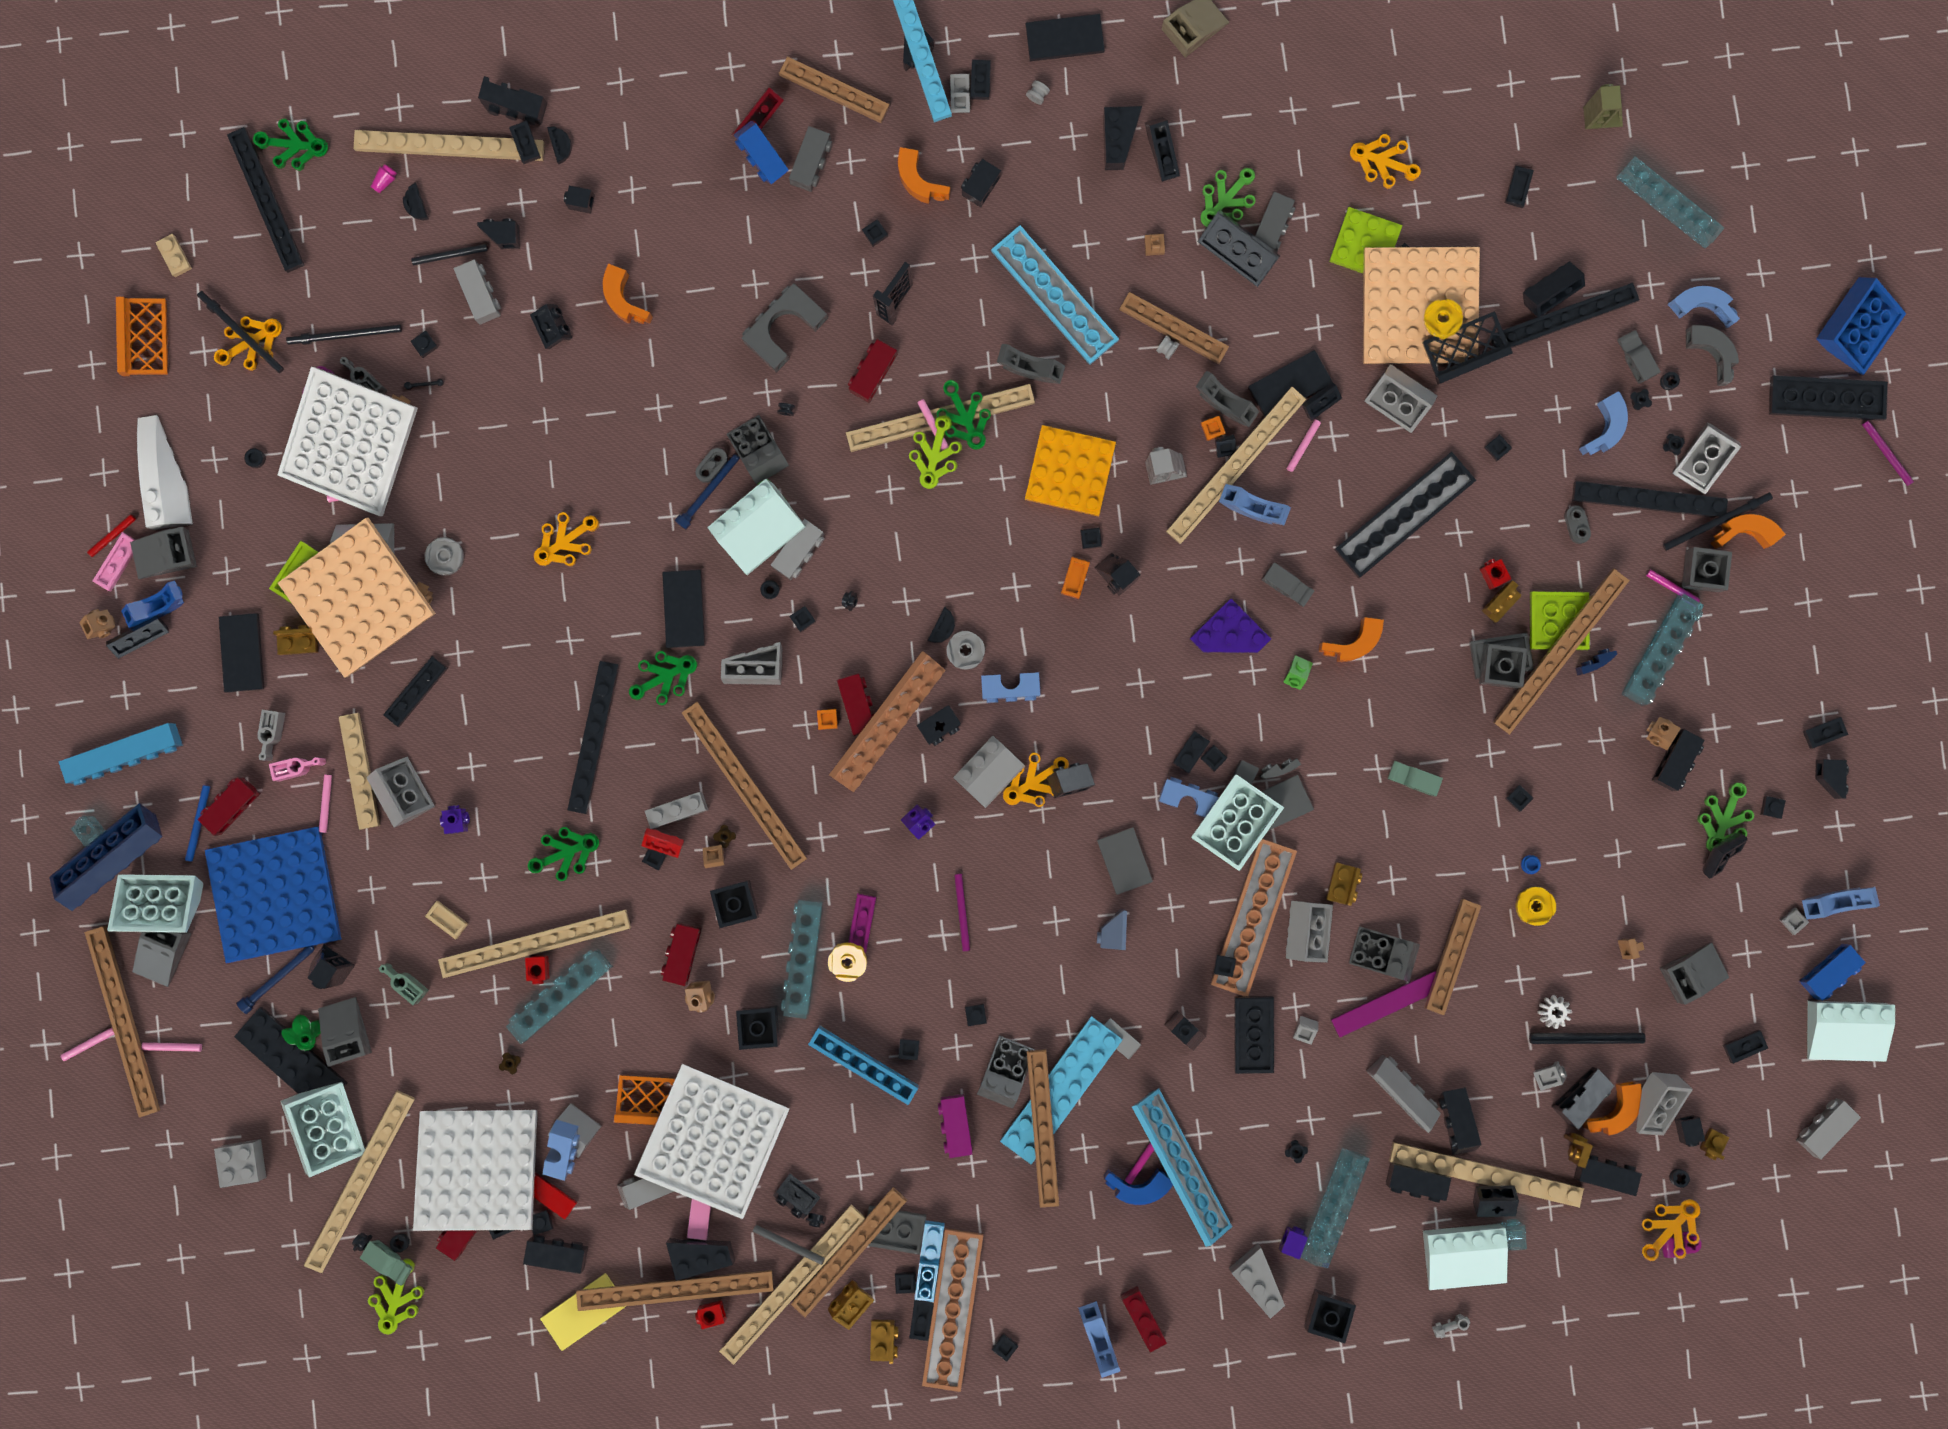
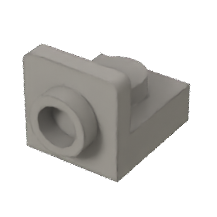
[1533,1061,1567,1091]

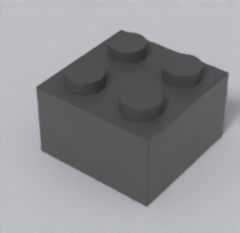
[1682,547,1732,593]
[1479,644,1527,688]

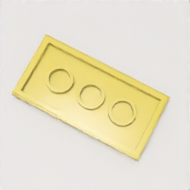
[540,1273,626,1351]

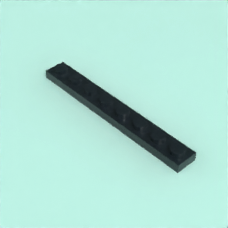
[227,127,305,273]
[1491,283,1640,348]
[1572,481,1728,518]
[567,661,620,814]

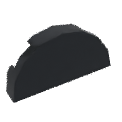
[547,126,572,165]
[403,182,429,220]
[927,607,955,643]

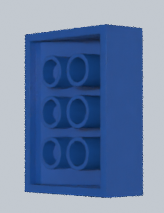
[1816,277,1906,375]

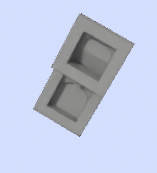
[950,74,970,113]
[1105,1018,1141,1059]

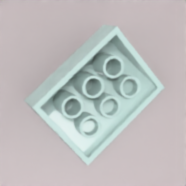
[707,479,806,575]
[1191,774,1284,871]
[107,875,203,933]
[1807,1001,1895,1061]
[280,1082,365,1177]
[1423,1224,1508,1290]

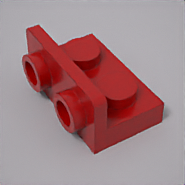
[641,828,684,858]

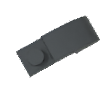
[1686,325,1739,386]
[997,344,1065,384]
[1196,371,1259,427]

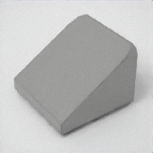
[1293,1016,1318,1044]

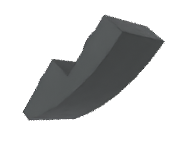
[1259,758,1301,779]

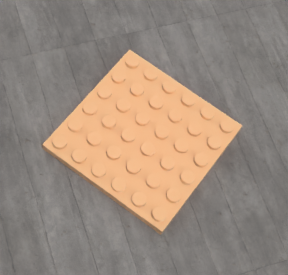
[1363,247,1480,364]
[278,518,436,678]

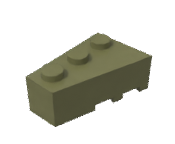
[1583,84,1623,129]

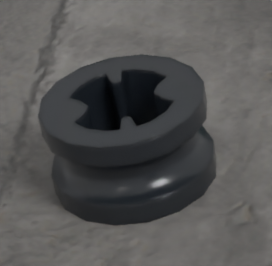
[1660,372,1680,391]
[777,403,795,416]
[1669,1169,1690,1188]
[390,1233,410,1253]

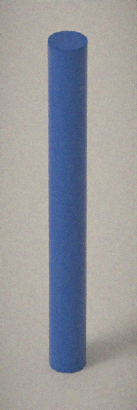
[185,785,211,862]

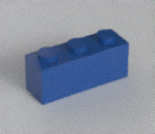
[734,121,789,184]
[1799,944,1866,1000]

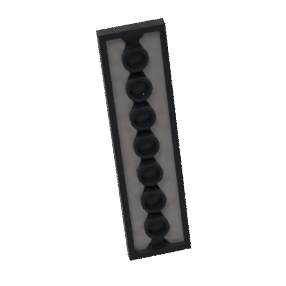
[1334,452,1477,578]

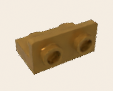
[1481,581,1521,623]
[273,625,318,655]
[1326,862,1362,906]
[1564,1133,1593,1168]
[828,1280,874,1330]
[870,1320,898,1364]

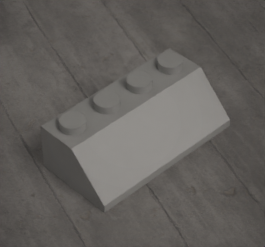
[1366,1055,1441,1133]

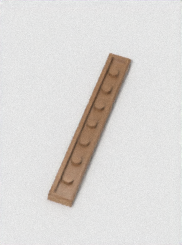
[1027,1049,1059,1208]
[791,1187,908,1317]

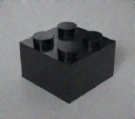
[710,880,759,929]
[736,1006,780,1050]
[1304,1289,1356,1344]

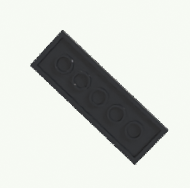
[1769,375,1888,421]
[234,1007,348,1094]

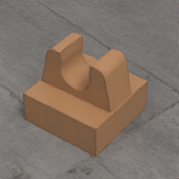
[1144,234,1165,256]
[703,845,724,868]
[1618,938,1645,959]

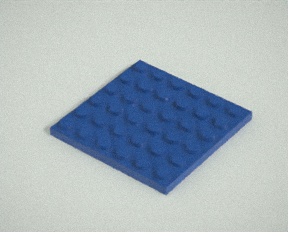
[205,827,341,963]

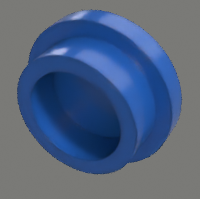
[1521,855,1541,874]

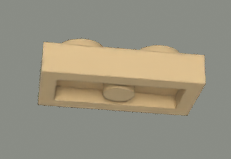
[155,234,192,277]

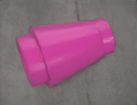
[370,164,397,193]

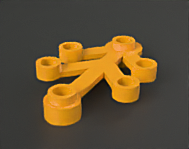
[1350,134,1421,189]
[214,316,282,371]
[534,512,599,566]
[1003,753,1069,807]
[1642,1199,1700,1261]

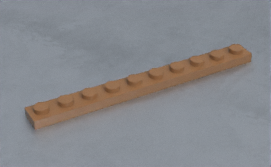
[1493,569,1630,735]
[682,702,807,870]
[84,926,161,1117]
[576,1270,774,1311]

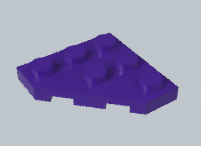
[1190,599,1271,653]

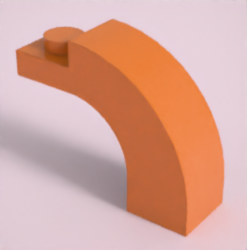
[898,147,951,204]
[603,264,653,324]
[1711,514,1786,549]
[1319,617,1384,662]
[1582,1081,1642,1135]

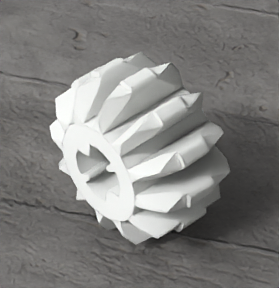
[1538,995,1572,1029]

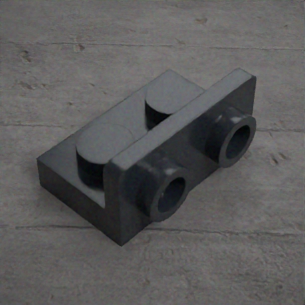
[530,304,572,349]
[773,1174,820,1219]

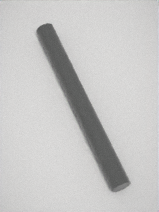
[753,1225,825,1265]

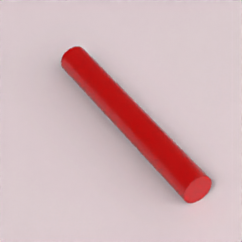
[87,514,136,557]

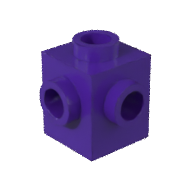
[901,804,936,840]
[440,805,470,834]

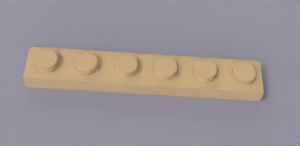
[339,713,380,830]

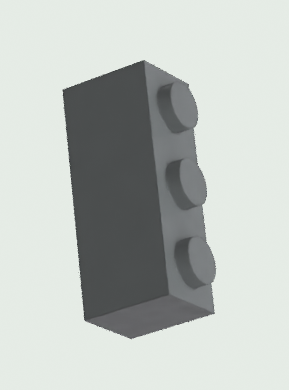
[789,126,833,192]
[1255,192,1296,253]

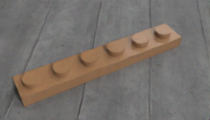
[779,56,890,123]
[1120,292,1229,364]
[1424,899,1481,1015]

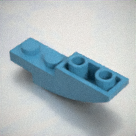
[914,1220,945,1302]

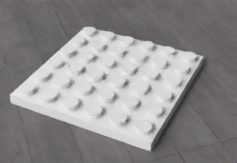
[277,367,418,516]
[634,1064,789,1219]
[413,1110,537,1231]

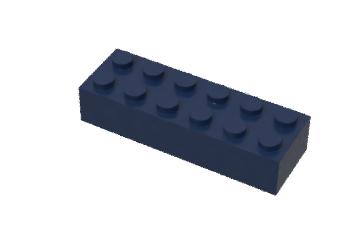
[49,803,163,911]

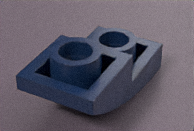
[1575,648,1617,676]

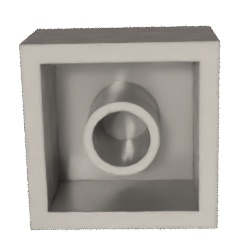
[214,1139,267,1188]

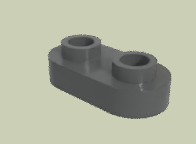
[695,448,728,483]
[1564,506,1591,544]

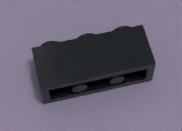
[1523,261,1585,318]
[1652,729,1705,791]
[1574,1154,1642,1196]
[1386,1162,1452,1203]
[523,1235,588,1274]

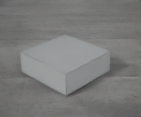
[1780,908,1809,935]

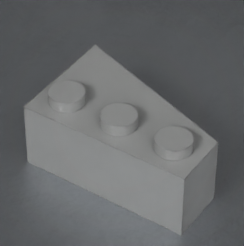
[1145,447,1187,485]
[721,642,782,685]
[617,1177,674,1210]
[1229,1243,1285,1319]

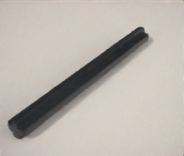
[1529,1033,1646,1044]

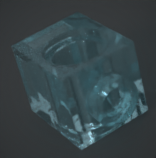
[71,816,105,846]
[1501,1219,1527,1250]

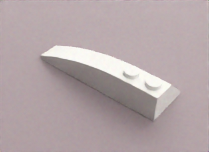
[137,415,193,530]

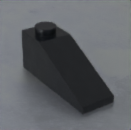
[1144,117,1180,182]

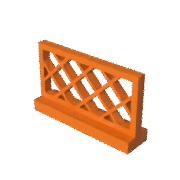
[116,297,168,376]
[614,1075,675,1125]

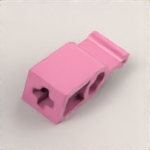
[269,758,326,781]

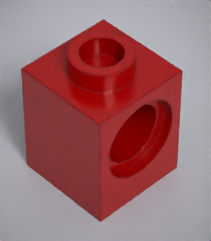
[1480,558,1512,590]
[525,956,550,984]
[695,1300,727,1329]

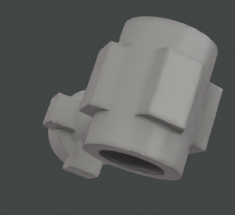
[1432,1314,1470,1339]

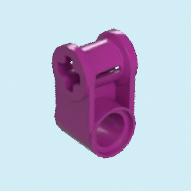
[1662,1232,1702,1258]

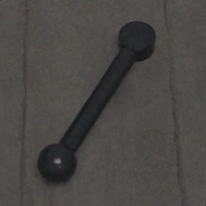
[404,379,444,390]

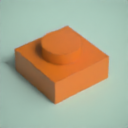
[1201,416,1226,441]
[817,709,838,730]

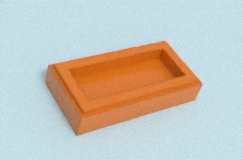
[1061,557,1090,599]

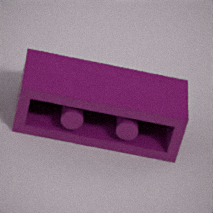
[938,1094,973,1158]

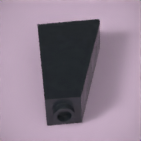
[1164,1010,1206,1051]

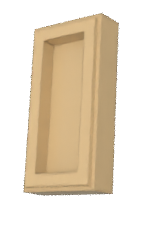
[425,901,468,939]

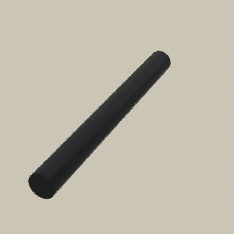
[411,243,488,266]

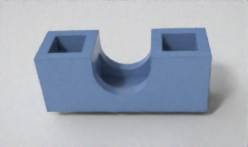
[981,673,1040,703]
[1158,777,1219,818]
[543,1120,580,1181]

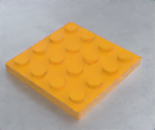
[1025,425,1116,517]

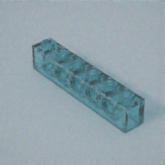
[1616,156,1725,248]
[1622,594,1704,706]
[781,899,823,1019]
[506,949,613,1044]
[1300,1148,1370,1268]

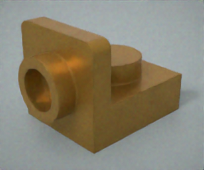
[1700,1128,1729,1161]

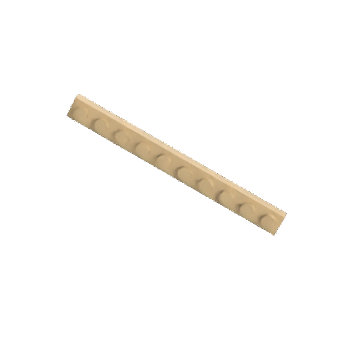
[353,130,544,161]
[846,384,1035,452]
[1166,387,1306,544]
[438,910,631,978]
[304,1090,414,1273]
[1389,1142,1584,1208]
[719,1205,866,1365]

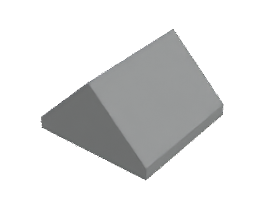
[547,1103,602,1158]

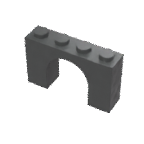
[742,283,828,373]

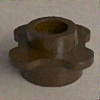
[713,825,736,848]
[499,1052,521,1075]

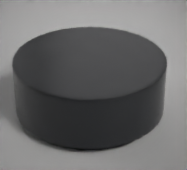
[244,448,266,468]

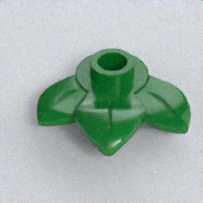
[282,1014,321,1051]

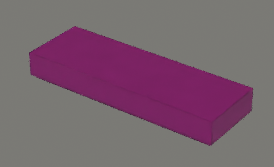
[848,893,876,954]

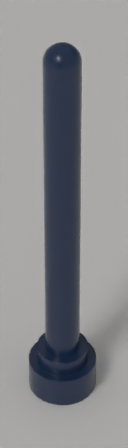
[674,454,740,530]
[236,946,315,1014]

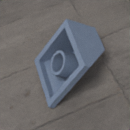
[1097,909,1127,950]

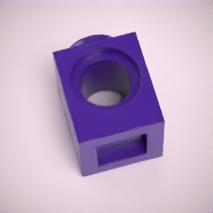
[1279,1226,1308,1260]

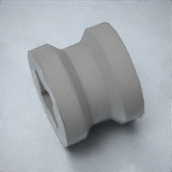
[1026,80,1050,105]
[1156,336,1179,360]

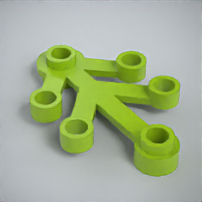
[909,415,962,489]
[368,1258,424,1334]

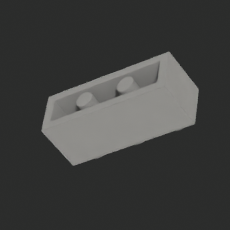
[453,260,501,325]
[771,519,825,580]
[645,792,708,829]
[1797,1098,1861,1159]

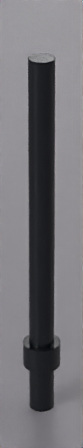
[197,291,284,373]
[286,324,402,345]
[1663,492,1773,551]

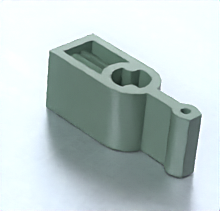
[1387,761,1443,796]
[378,963,429,1005]
[360,1240,413,1286]

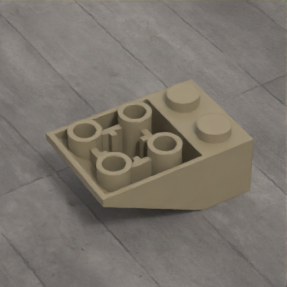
[1162,0,1229,58]

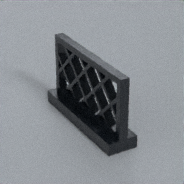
[873,262,912,325]
[1422,311,1513,385]

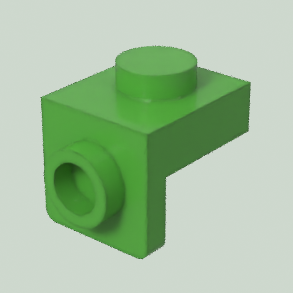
[1284,655,1313,690]

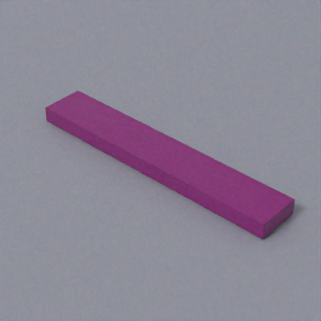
[1330,971,1436,1038]

